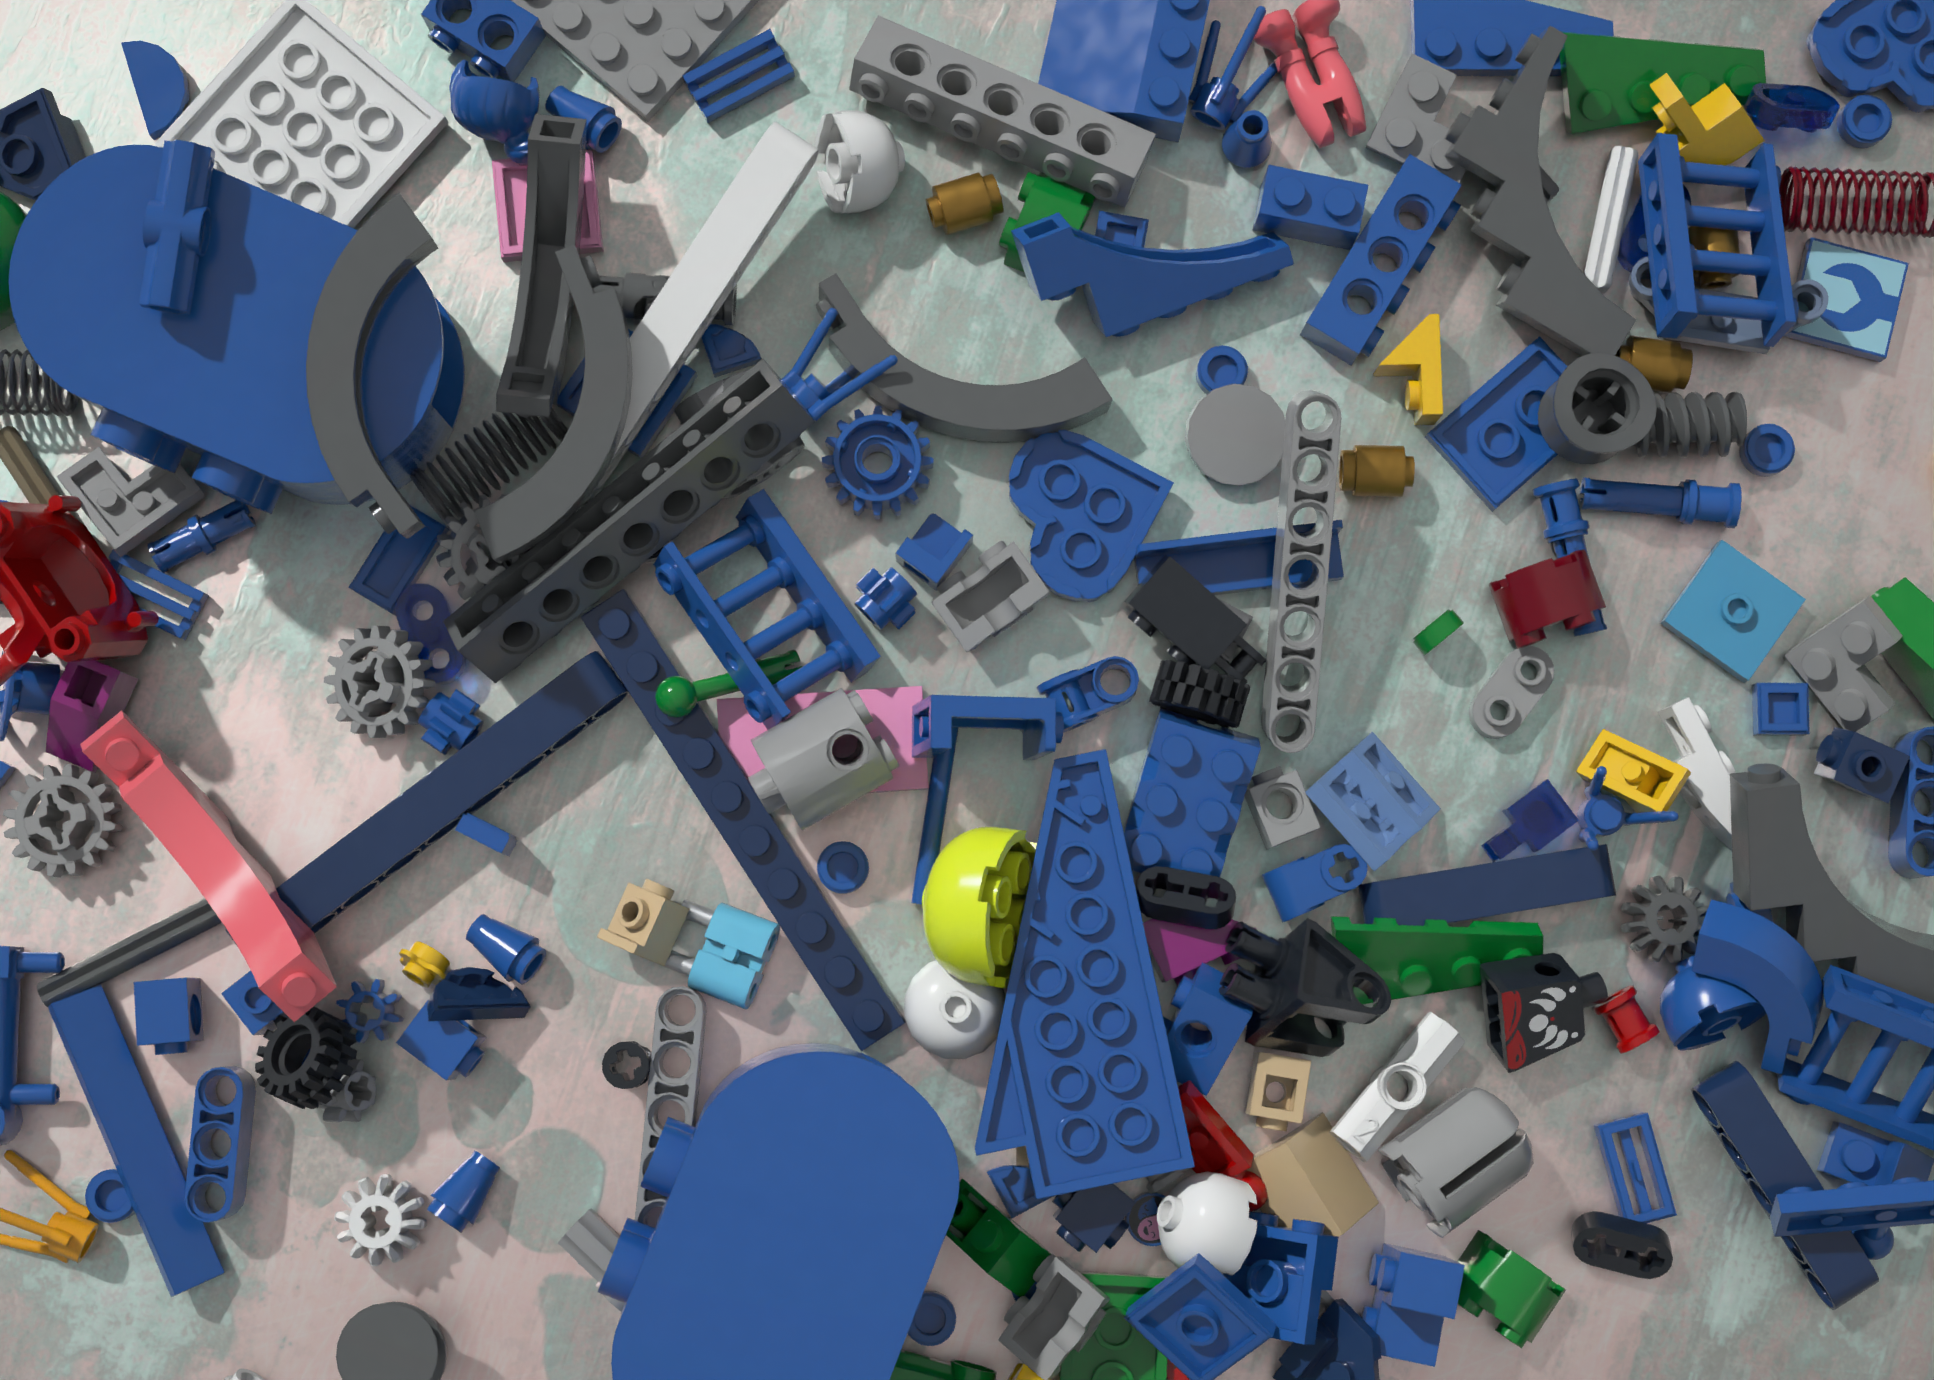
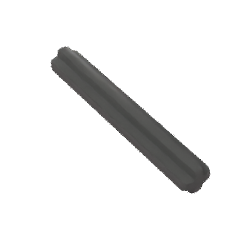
[37,898,222,1007]

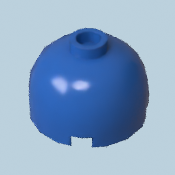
[1660,955,1766,1051]

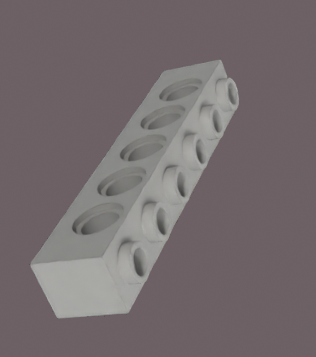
[849,16,1156,208]

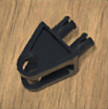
[1219,918,1391,1057]

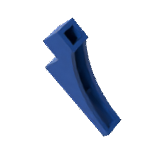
[1011,212,1294,337]

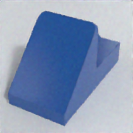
[1817,1121,1934,1186]

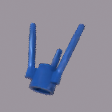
[1188,6,1278,130]
[782,308,898,421]
[1577,766,1679,851]

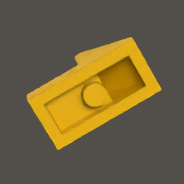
[1373,314,1443,425]
[1576,729,1691,813]

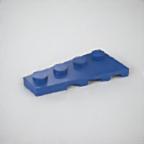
[1410,0,1614,76]

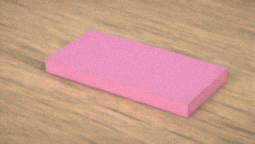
[717,686,929,793]

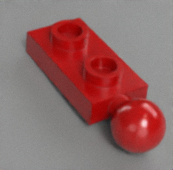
[1178,1080,1267,1211]

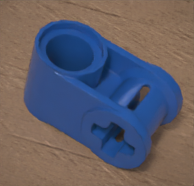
[1036,656,1139,733]
[1262,844,1368,923]

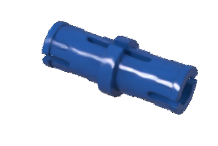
[147,500,256,573]

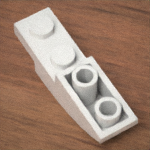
[1658,697,1735,851]

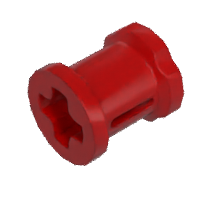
[1592,985,1660,1054]

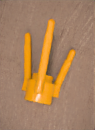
[0,1150,99,1263]

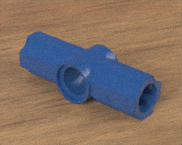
[139,140,215,315]

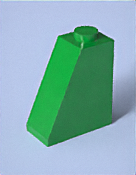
[1871,577,1934,720]

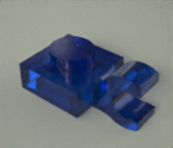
[1481,779,1579,862]

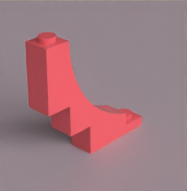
[80,710,337,1022]

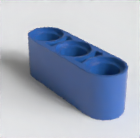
[1888,726,1934,879]
[185,1066,256,1223]

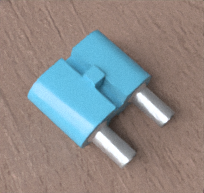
[659,900,780,1010]

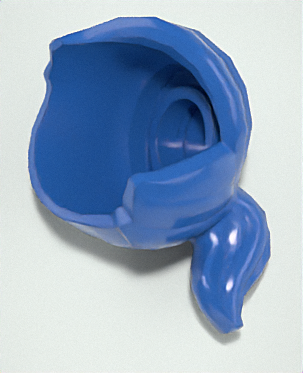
[449,60,540,165]

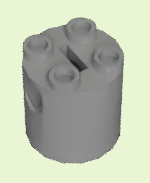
[748,688,899,831]

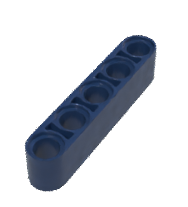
[1358,844,1616,926]
[1691,1061,1879,1310]

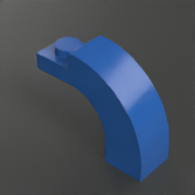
[1692,899,1824,1074]

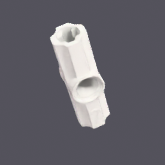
[1329,1012,1465,1162]

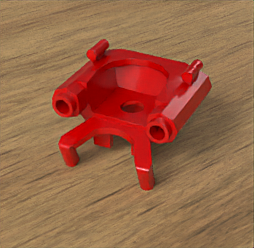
[0,495,159,686]

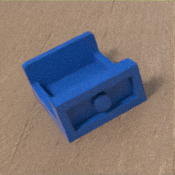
[912,695,1064,760]

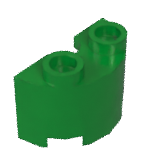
[998,172,1096,273]
[1457,1230,1566,1349]

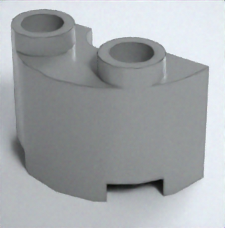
[931,541,1050,652]
[998,1254,1110,1380]

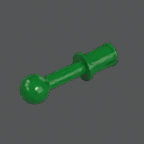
[655,649,802,718]

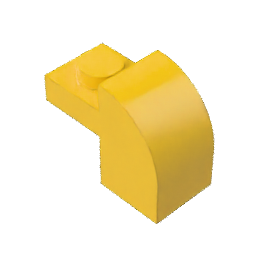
[1650,73,1765,165]

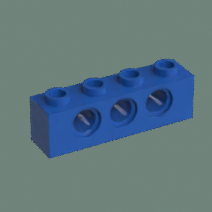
[1300,154,1462,366]

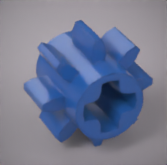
[854,567,917,630]
[418,689,484,755]
[336,979,404,1043]

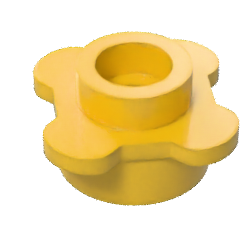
[399,941,450,988]

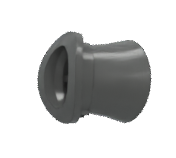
[1538,353,1657,464]
[336,1302,447,1380]

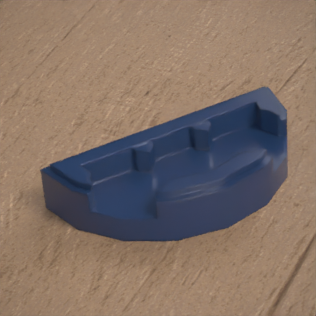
[427,967,531,1021]

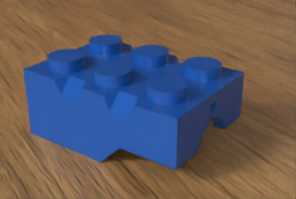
[1123,708,1261,877]

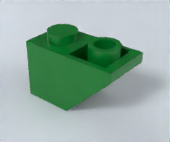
[946,1178,1051,1297]

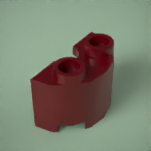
[1489,550,1606,649]

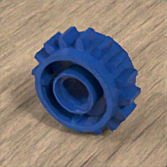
[822,406,933,520]

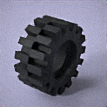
[1149,660,1250,728]
[255,1006,357,1109]

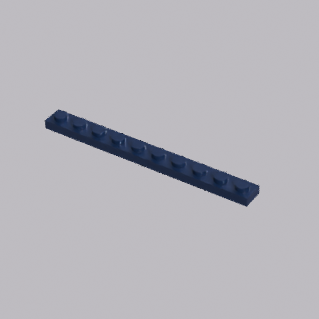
[580,589,906,1052]

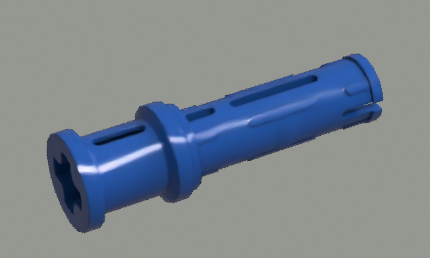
[1579,477,1742,528]
[1532,478,1607,637]

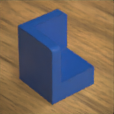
[895,513,974,591]

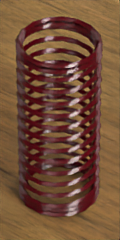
[1779,166,1934,238]

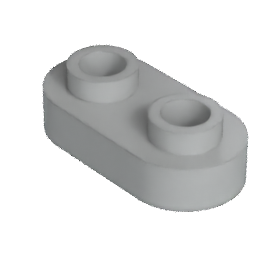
[1469,646,1554,739]

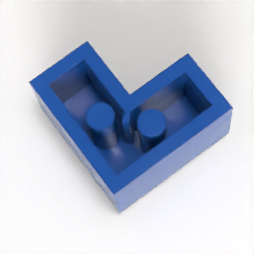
[1361,1243,1465,1367]

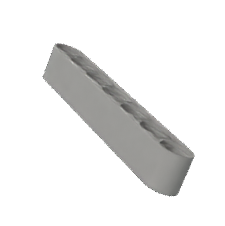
[1261,390,1342,753]

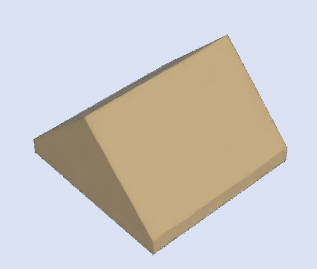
[1247,1112,1379,1237]

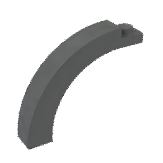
[496,114,587,417]
[306,193,438,539]
[474,244,633,563]
[816,273,1113,442]

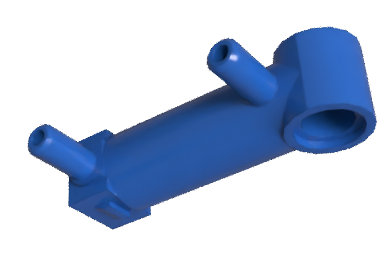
[0,946,65,1146]

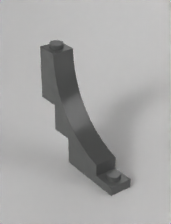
[1730,763,1934,1004]

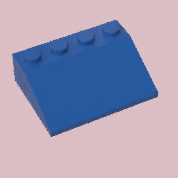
[1038,0,1210,143]

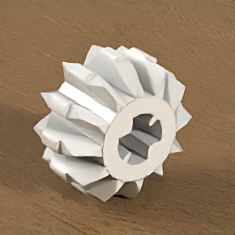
[334,1174,427,1266]

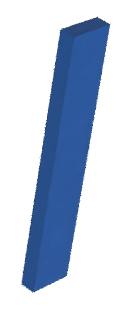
[48,985,224,1297]

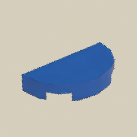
[121,40,190,140]

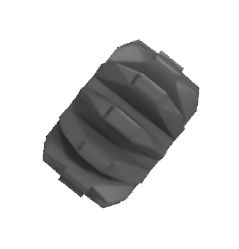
[1620,876,1709,963]

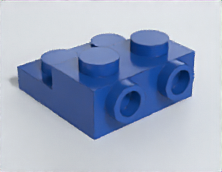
[1223,1211,1339,1345]

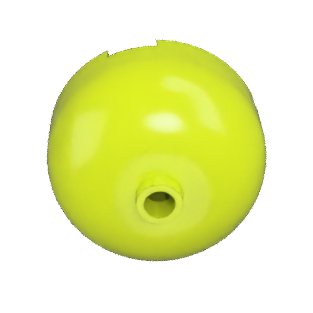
[922,827,1037,988]

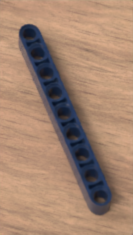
[225,651,629,947]

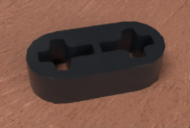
[1136,866,1236,929]
[1571,1211,1673,1279]

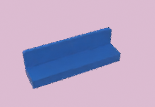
[1134,520,1344,595]

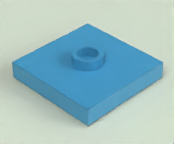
[1660,540,1806,683]

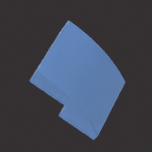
[1305,732,1441,871]

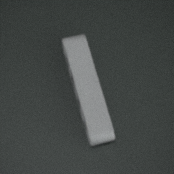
[635,986,707,1225]

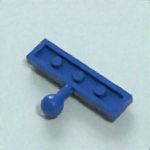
[1770,1177,1934,1260]

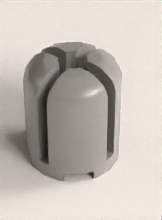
[1378,1087,1534,1238]

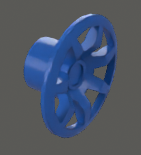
[0,650,60,742]

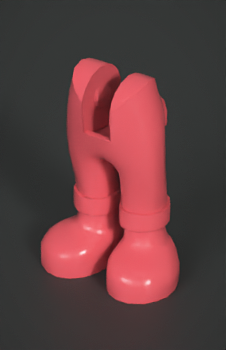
[1253,0,1366,148]

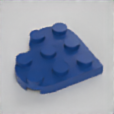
[1806,0,1934,113]
[1008,430,1174,602]

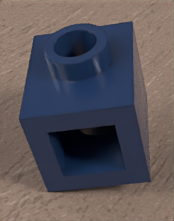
[1814,727,1910,804]
[1052,1184,1136,1253]

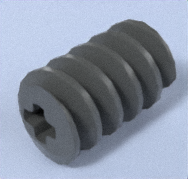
[1635,392,1747,458]

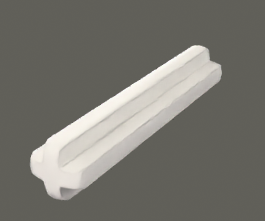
[1584,146,1639,292]

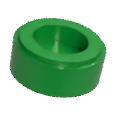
[1413,609,1464,656]

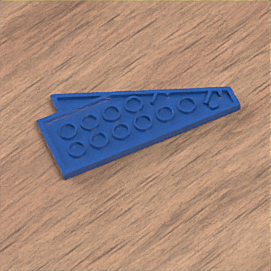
[975,749,1195,1199]

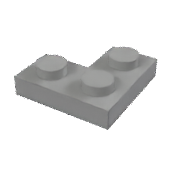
[1365,53,1466,183]
[56,447,205,557]
[1784,595,1903,732]

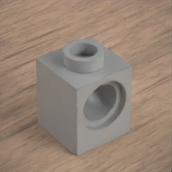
[1244,766,1321,850]

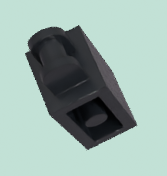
[1124,555,1267,684]

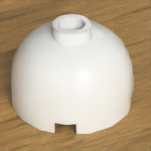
[815,110,905,214]
[904,960,1006,1059]
[1157,1171,1257,1276]

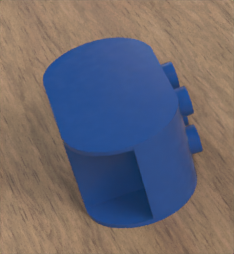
[9,144,465,514]
[598,1043,959,1380]

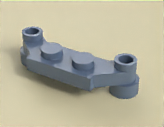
[1629,257,1829,354]

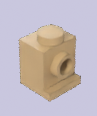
[597,878,690,966]
[1245,1051,1311,1132]

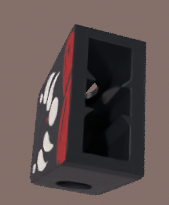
[1480,953,1608,1073]

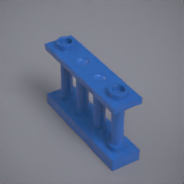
[1638,133,1799,347]
[653,489,881,730]
[1777,964,1934,1151]

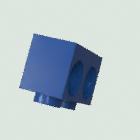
[421,0,546,82]

